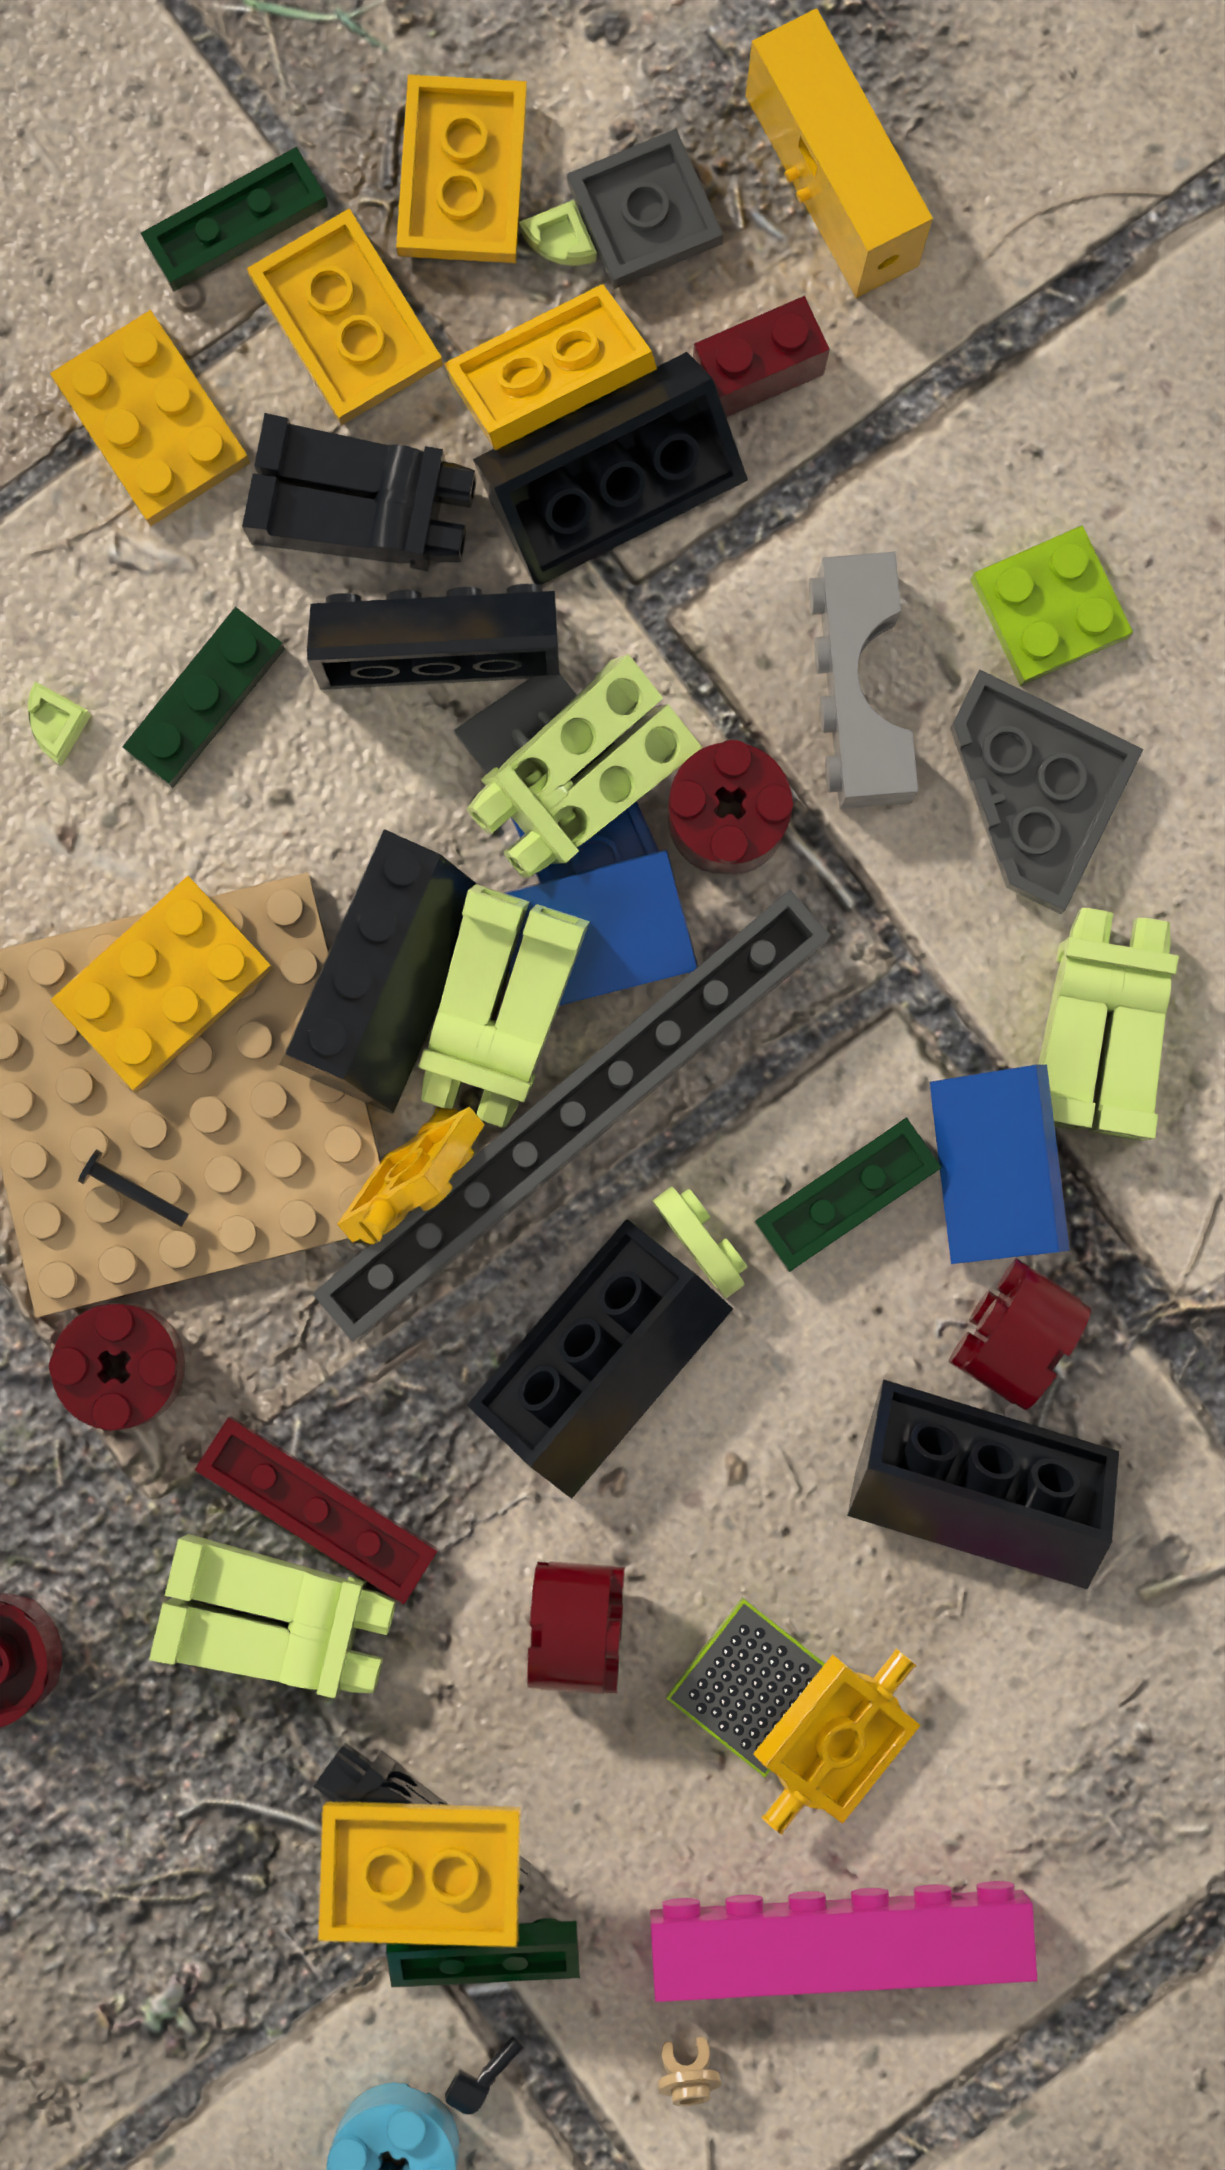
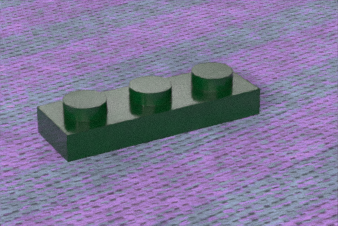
[140,146,328,292]
[122,607,285,788]
[754,1117,942,1272]
[386,1918,580,1988]

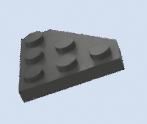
[950,669,1144,914]

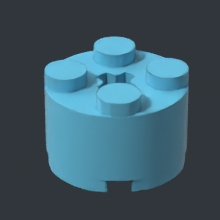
[327,2082,460,2170]

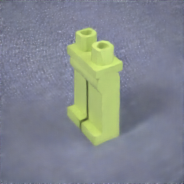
[467,654,703,877]
[418,884,590,1128]
[1038,908,1179,1141]
[149,1534,397,1699]

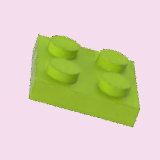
[970,525,1133,686]

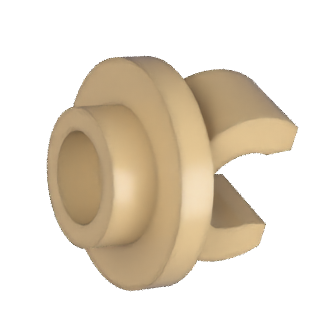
[658,2037,721,2106]

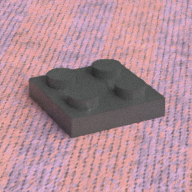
[567,129,724,289]

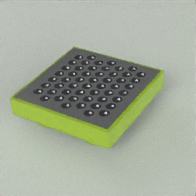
[666,1597,825,1778]

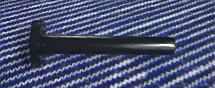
[78,1149,189,1227]

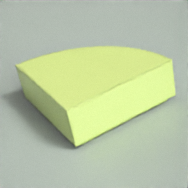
[519,200,597,266]
[27,681,91,766]

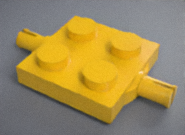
[337,1106,485,1244]
[753,1648,921,1835]

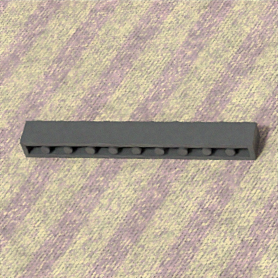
[312,889,830,1342]

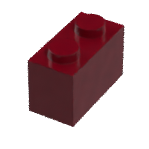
[693,296,830,417]

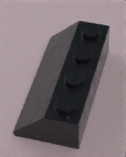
[473,352,748,585]
[307,584,560,690]
[279,829,477,1114]
[467,1219,734,1499]
[847,1379,1119,1589]

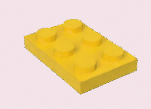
[396,74,527,263]
[246,208,443,426]
[444,284,657,450]
[50,309,250,527]
[50,876,274,1093]
[318,1802,521,1947]

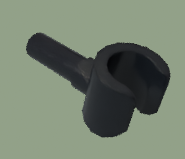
[445,2036,524,2115]

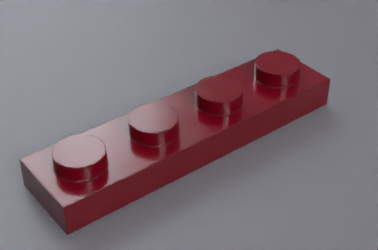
[194,1416,439,1605]

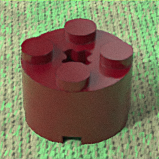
[667,739,793,875]
[948,1258,1091,1410]
[49,1304,185,1431]
[527,1561,625,1694]
[0,1593,63,1728]

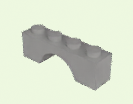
[809,551,918,809]

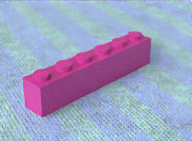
[650,1881,1038,2002]

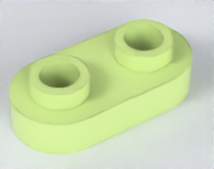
[652,1186,748,1300]

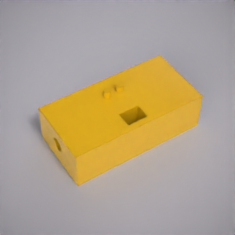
[745,8,933,298]

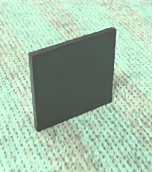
[454,673,614,781]

